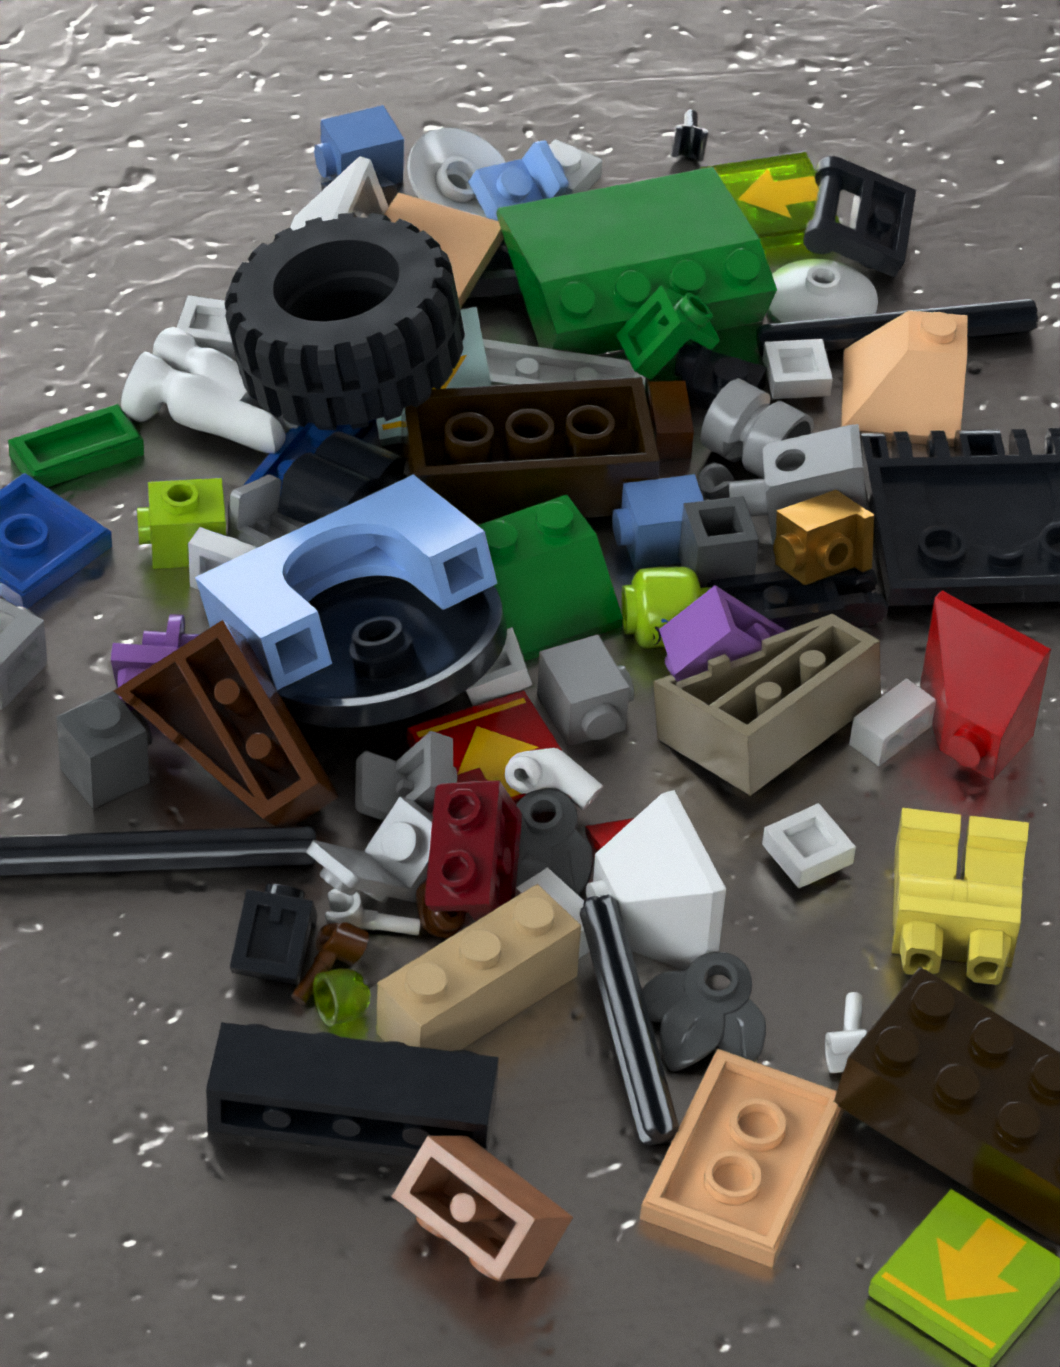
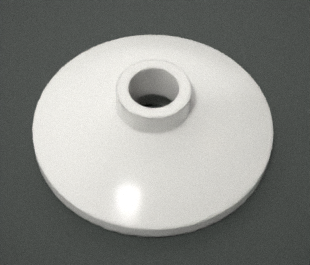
[407,128,506,218]
[767,259,878,323]

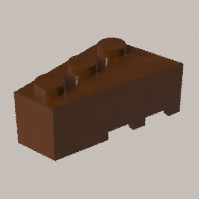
[114,620,339,827]

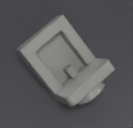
[227,475,306,548]
[355,731,457,820]

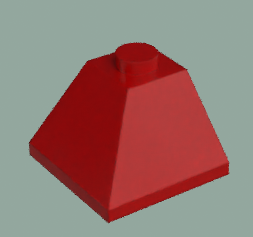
[920,591,1051,780]

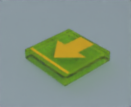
[700,152,841,249]

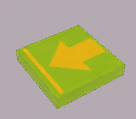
[868,1189,1060,1367]

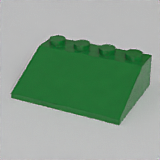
[496,167,777,355]

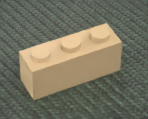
[376,884,581,1051]

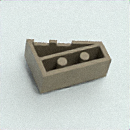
[653,614,881,796]

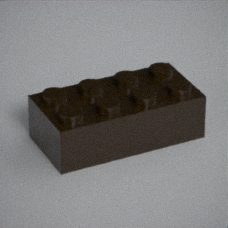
[401,377,660,524]
[834,967,1060,1246]

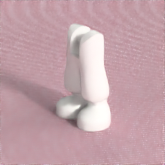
[121,327,298,454]

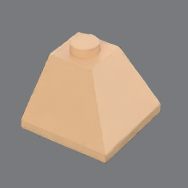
[841,311,967,447]

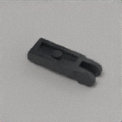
[707,567,889,631]

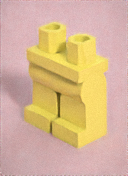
[891,808,1029,985]

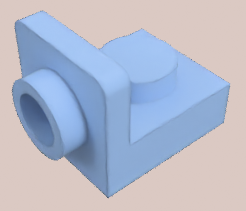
[468,140,569,221]

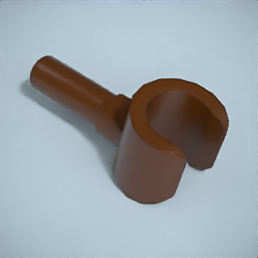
[291,922,369,1005]

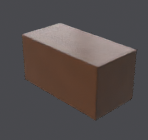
[647,381,694,460]

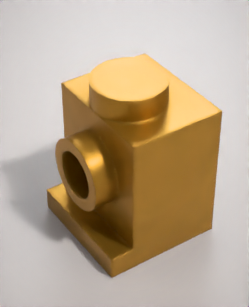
[773,490,874,585]

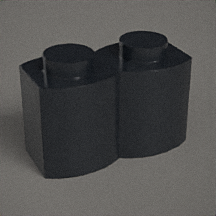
[277,431,407,525]

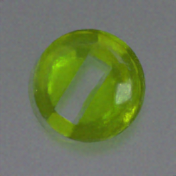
[313,968,371,1027]

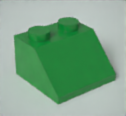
[478,495,623,662]

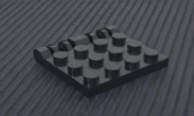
[860,428,1060,606]

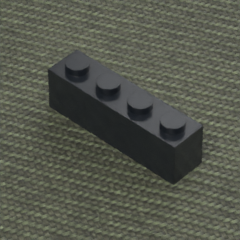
[206,1022,499,1158]

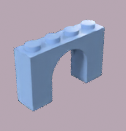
[195,475,498,690]

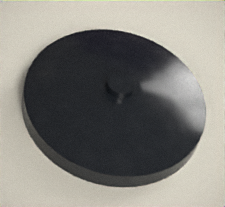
[277,576,507,727]

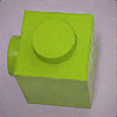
[137,478,226,569]

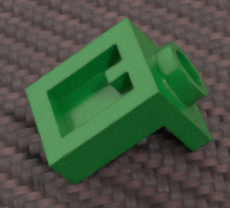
[616,285,720,380]

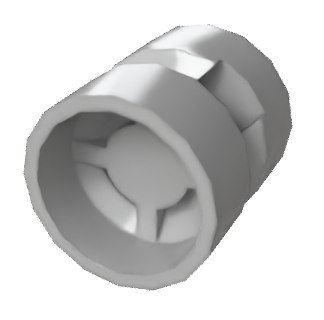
[701,378,814,479]

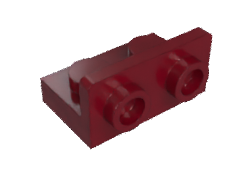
[425,780,522,922]

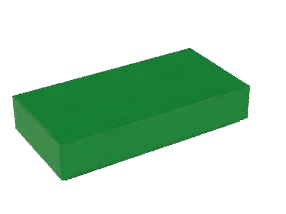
[8,404,144,488]

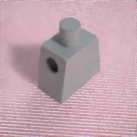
[729,424,867,544]

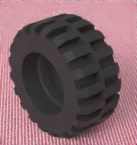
[224,213,465,430]

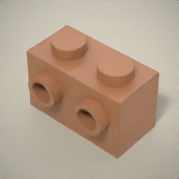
[392,1136,573,1282]

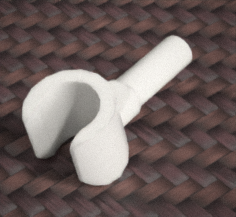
[325,889,420,936]
[825,992,867,1073]

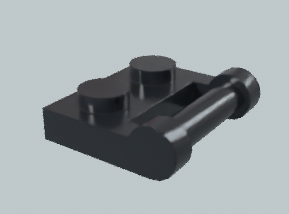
[803,156,916,278]

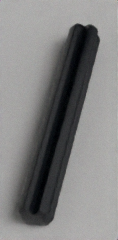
[579,894,679,1145]

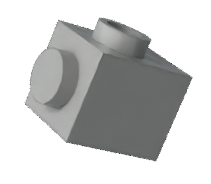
[537,634,634,747]

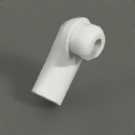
[504,748,603,810]

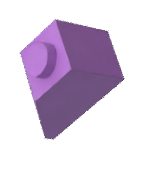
[659,586,786,682]

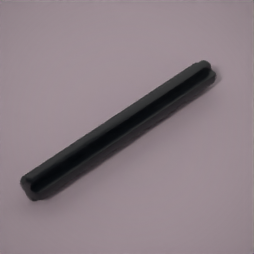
[756,299,1038,357]
[0,825,316,876]

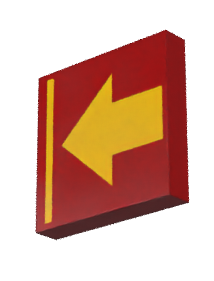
[407,690,562,804]

